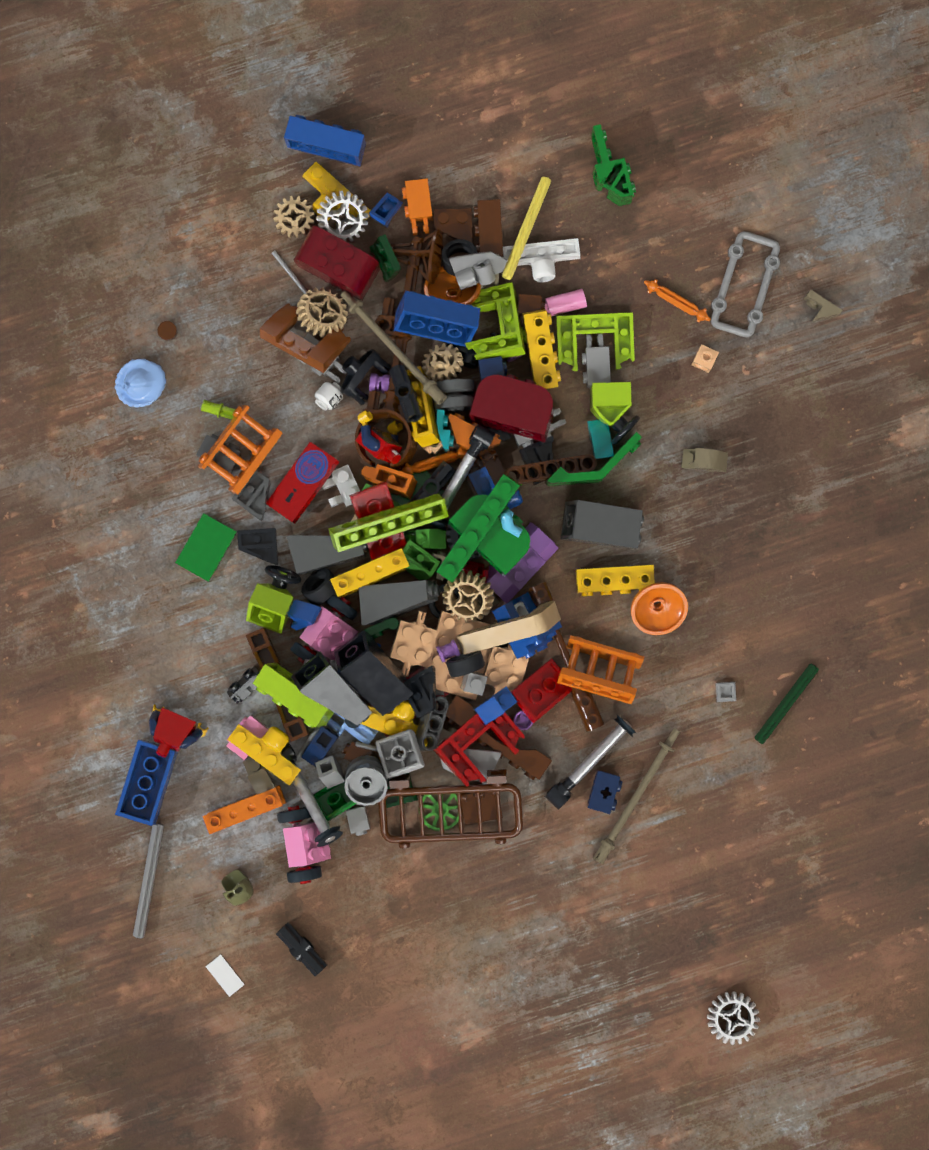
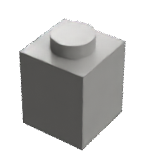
[460,672,488,696]
[315,755,345,789]
[346,806,371,836]

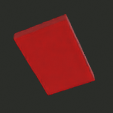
[511,658,572,723]

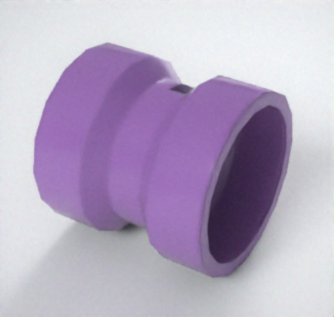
[369,373,390,394]
[513,711,533,730]

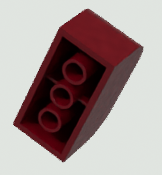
[293,226,380,301]
[470,374,554,443]

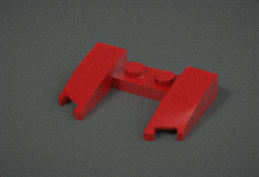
[434,713,525,787]

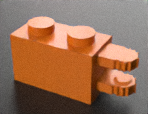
[402,178,433,236]
[361,464,417,499]

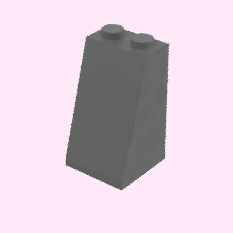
[560,500,644,549]
[286,535,368,575]
[359,580,440,625]

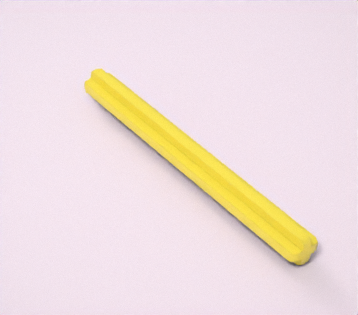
[502,176,551,280]

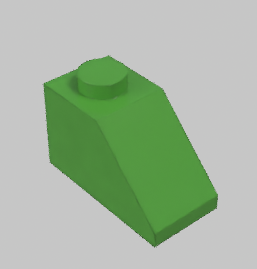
[403,540,440,581]

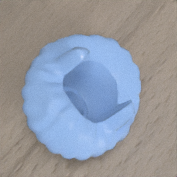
[115,359,166,408]

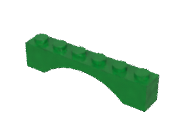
[436,474,521,583]

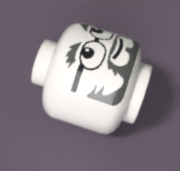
[315,382,343,410]

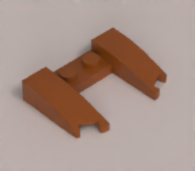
[260,303,351,373]

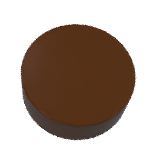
[157,321,177,341]

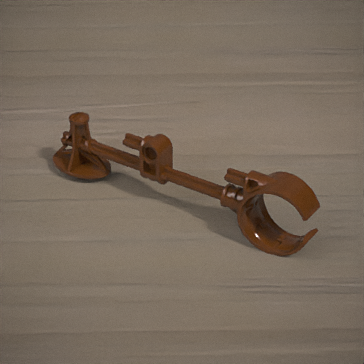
[355,229,443,470]

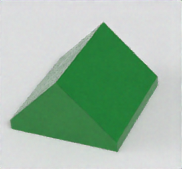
[313,777,356,822]

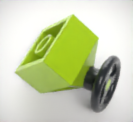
[590,382,640,445]
[246,565,301,634]

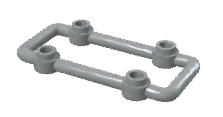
[711,231,780,337]

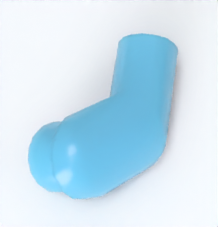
[500,509,523,537]

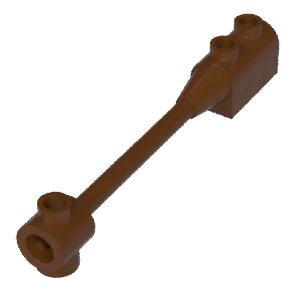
[528,582,605,732]

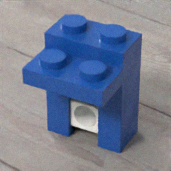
[492,592,562,659]

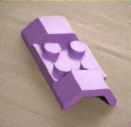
[486,522,559,603]

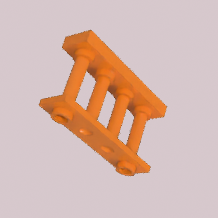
[198,405,283,495]
[557,635,644,704]
[202,785,287,835]

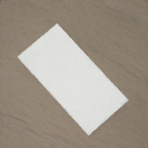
[206,954,245,997]

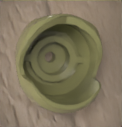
[221,870,253,906]

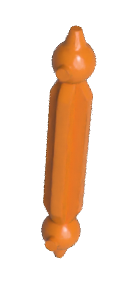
[644,279,711,323]
[401,447,468,475]

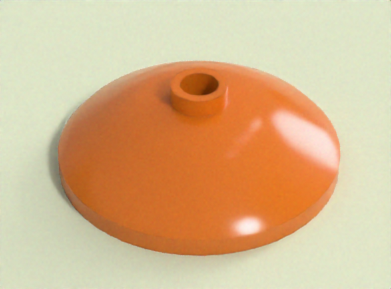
[424,266,481,305]
[630,582,688,635]

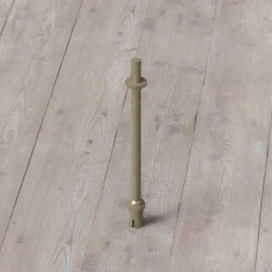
[341,291,447,405]
[593,728,680,865]

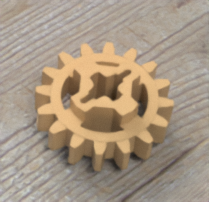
[273,196,315,238]
[422,343,464,382]

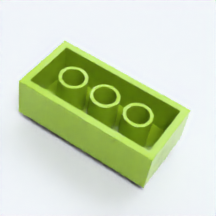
[252,663,334,728]

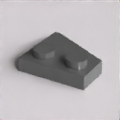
[232,470,271,522]

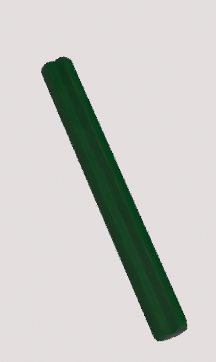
[755,663,819,744]

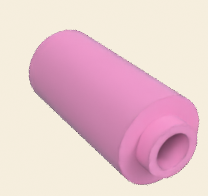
[545,289,587,317]

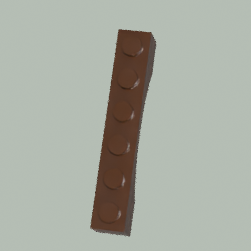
[246,628,310,742]
[445,695,552,780]

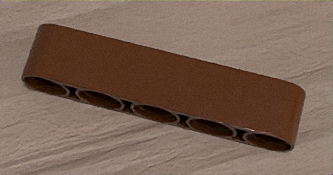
[503,454,597,485]

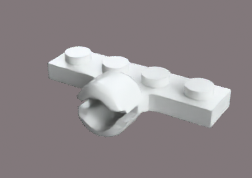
[503,238,580,282]

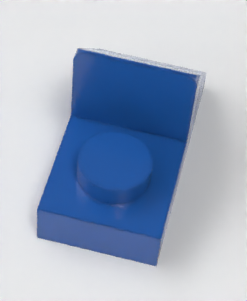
[369,192,403,228]
[287,600,322,631]
[474,686,517,725]

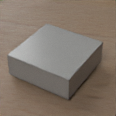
[715,682,736,702]

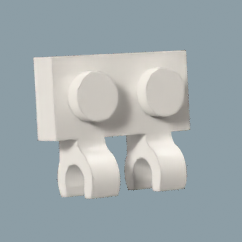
[322,465,360,507]

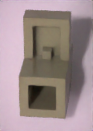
[682,448,728,472]

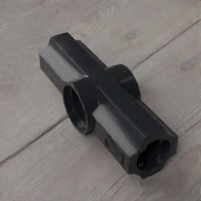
[389,365,423,423]
[409,460,456,503]
[276,922,328,976]

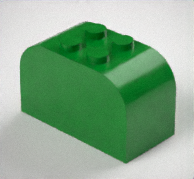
[448,495,530,577]

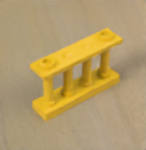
[330,548,409,598]

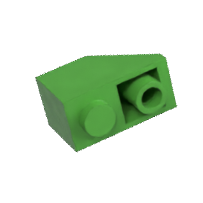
[404,529,446,550]

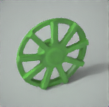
[419,793,459,831]

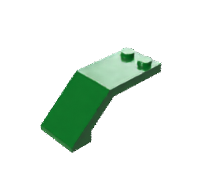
[546,432,642,487]

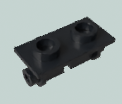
[227,666,259,704]

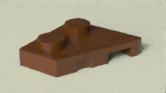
[434,208,473,243]

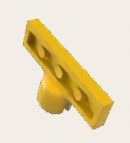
[303,162,371,220]
[360,700,428,746]
[227,724,301,786]

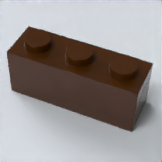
[474,199,503,257]

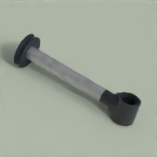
[429,424,495,530]
[544,714,636,810]
[281,742,343,847]

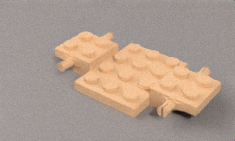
[389,610,529,700]

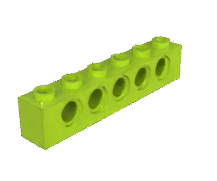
[328,494,449,552]

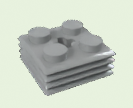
[375,729,425,779]

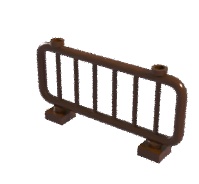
[378,769,523,849]

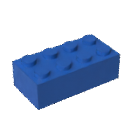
[284,115,366,166]
[394,291,480,347]
[115,739,178,826]

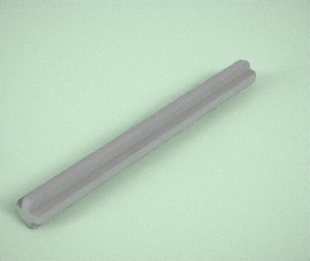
[133,823,164,938]

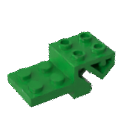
[591,124,636,206]

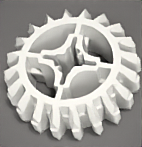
[316,191,369,242]
[707,991,760,1045]

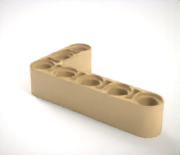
[457,601,561,655]

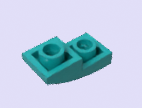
[437,409,454,451]
[587,420,614,459]

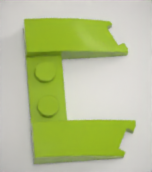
[465,282,525,360]
[556,312,635,371]

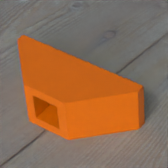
[448,413,501,450]

